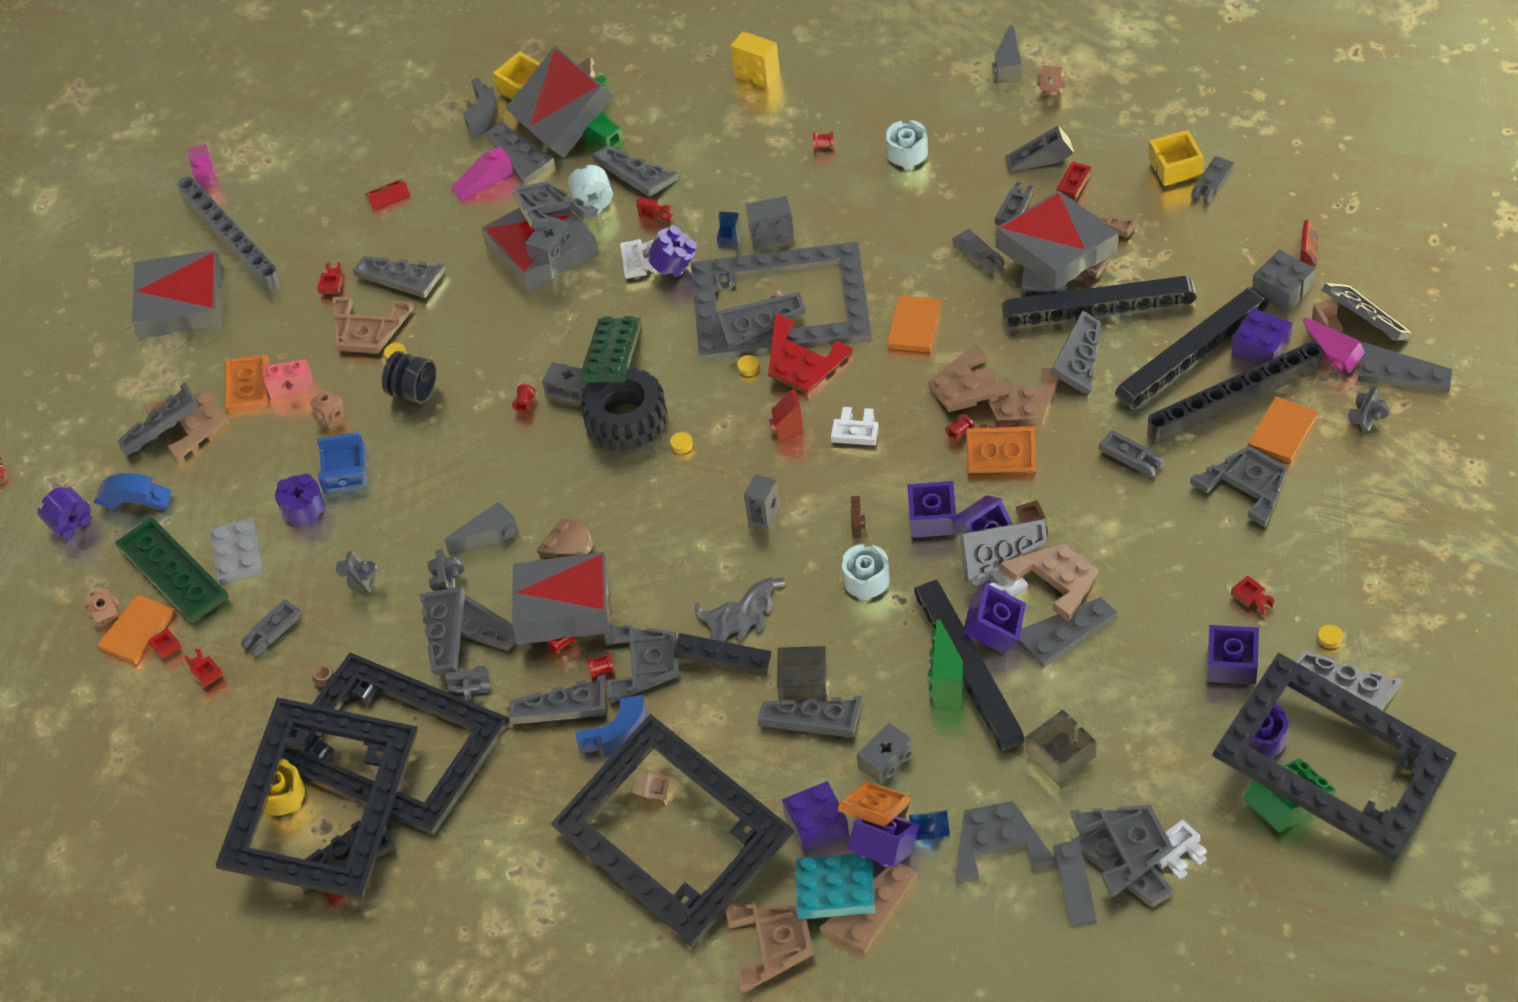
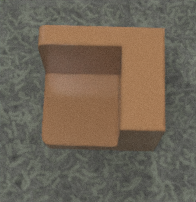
[1312,299,1343,332]
[631,768,670,800]

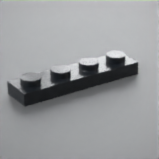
[674,633,772,676]

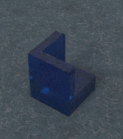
[717,211,742,245]
[909,810,950,840]

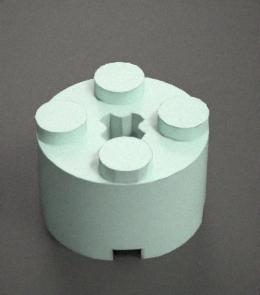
[886,120,928,169]
[567,165,613,214]
[842,544,890,601]

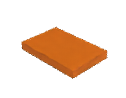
[887,296,942,353]
[224,354,269,413]
[1248,396,1318,464]
[966,426,1036,475]
[97,594,176,665]
[838,781,911,827]

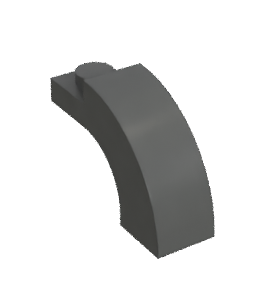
[462,77,498,138]

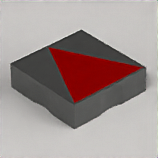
[505,46,614,158]
[995,191,1119,290]
[482,208,598,292]
[132,250,223,339]
[512,552,611,645]

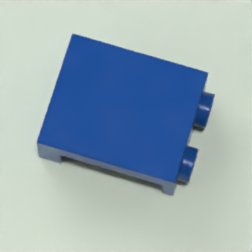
[317,432,367,493]

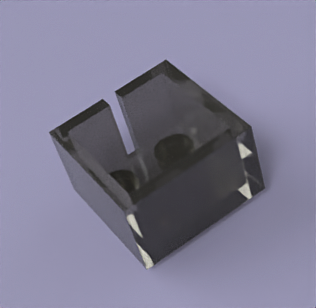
[777,646,828,703]
[1025,709,1097,784]

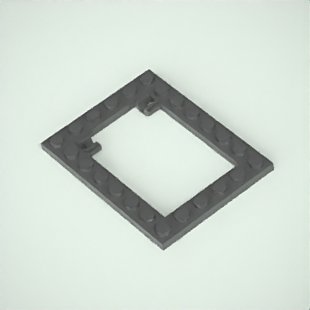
[691,242,872,361]

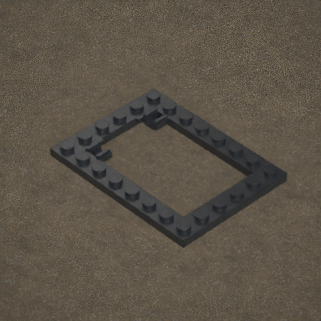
[283,652,510,836]
[1212,652,1457,862]
[216,697,418,900]
[550,713,795,947]

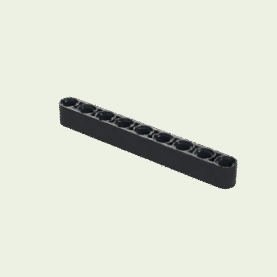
[1001,276,1197,328]
[1115,287,1269,409]
[1147,342,1323,442]
[914,579,1025,752]

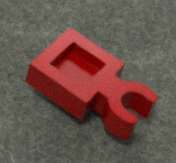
[636,197,673,222]
[317,262,343,294]
[1231,575,1275,615]
[184,648,223,688]

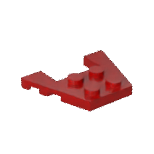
[768,314,854,394]

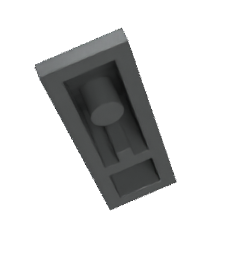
[992,25,1022,83]
[1005,126,1074,172]
[444,502,518,555]
[1053,840,1096,927]

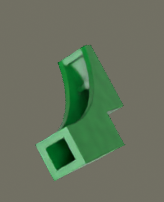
[582,74,623,149]

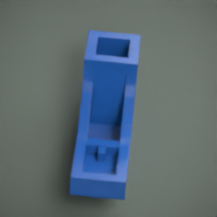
[93,473,172,512]
[575,695,647,756]

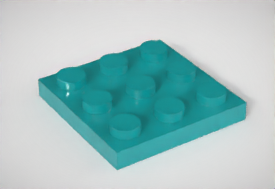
[796,854,875,919]

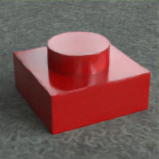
[148,628,181,659]

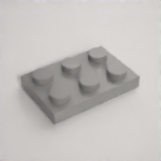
[209,517,265,585]

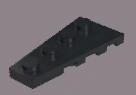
[301,820,395,892]

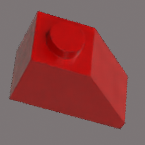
[769,389,804,440]

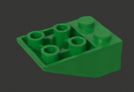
[928,620,964,708]
[1243,758,1337,832]

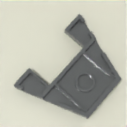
[512,182,599,229]
[1190,446,1288,527]
[605,622,679,703]
[956,801,1054,884]
[1070,805,1172,897]

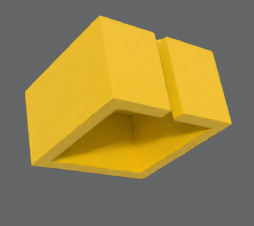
[730,31,780,87]
[492,51,541,100]
[1148,130,1204,186]

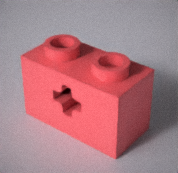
[264,359,313,399]

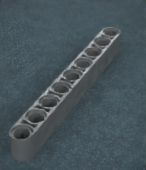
[177,177,281,291]

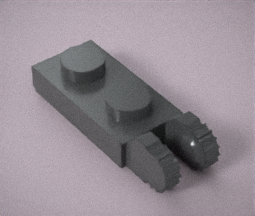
[1191,156,1234,203]
[995,182,1034,226]
[952,229,1005,274]
[1099,430,1164,477]
[240,599,303,657]

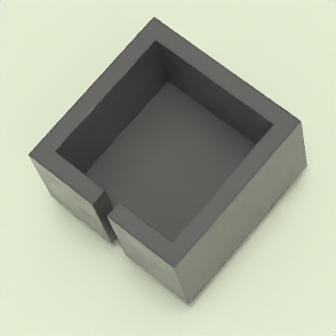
[746,196,795,251]
[1252,250,1316,312]

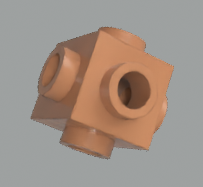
[1037,65,1067,96]
[310,389,345,429]
[85,589,120,628]

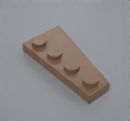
[820,863,917,955]

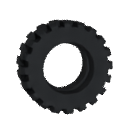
[580,367,667,451]

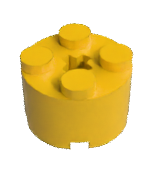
[263,759,305,816]

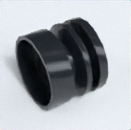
[382,351,437,404]

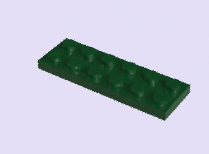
[580,316,641,383]
[115,517,229,624]

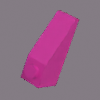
[187,143,218,189]
[451,146,514,201]
[1302,317,1365,374]

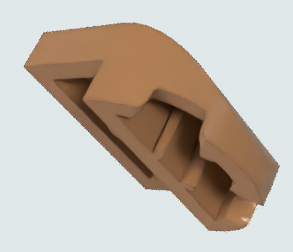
[536,518,593,559]

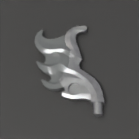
[694,577,785,642]

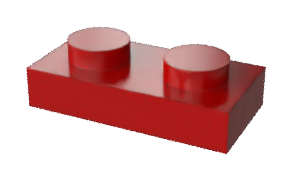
[1056,161,1091,200]

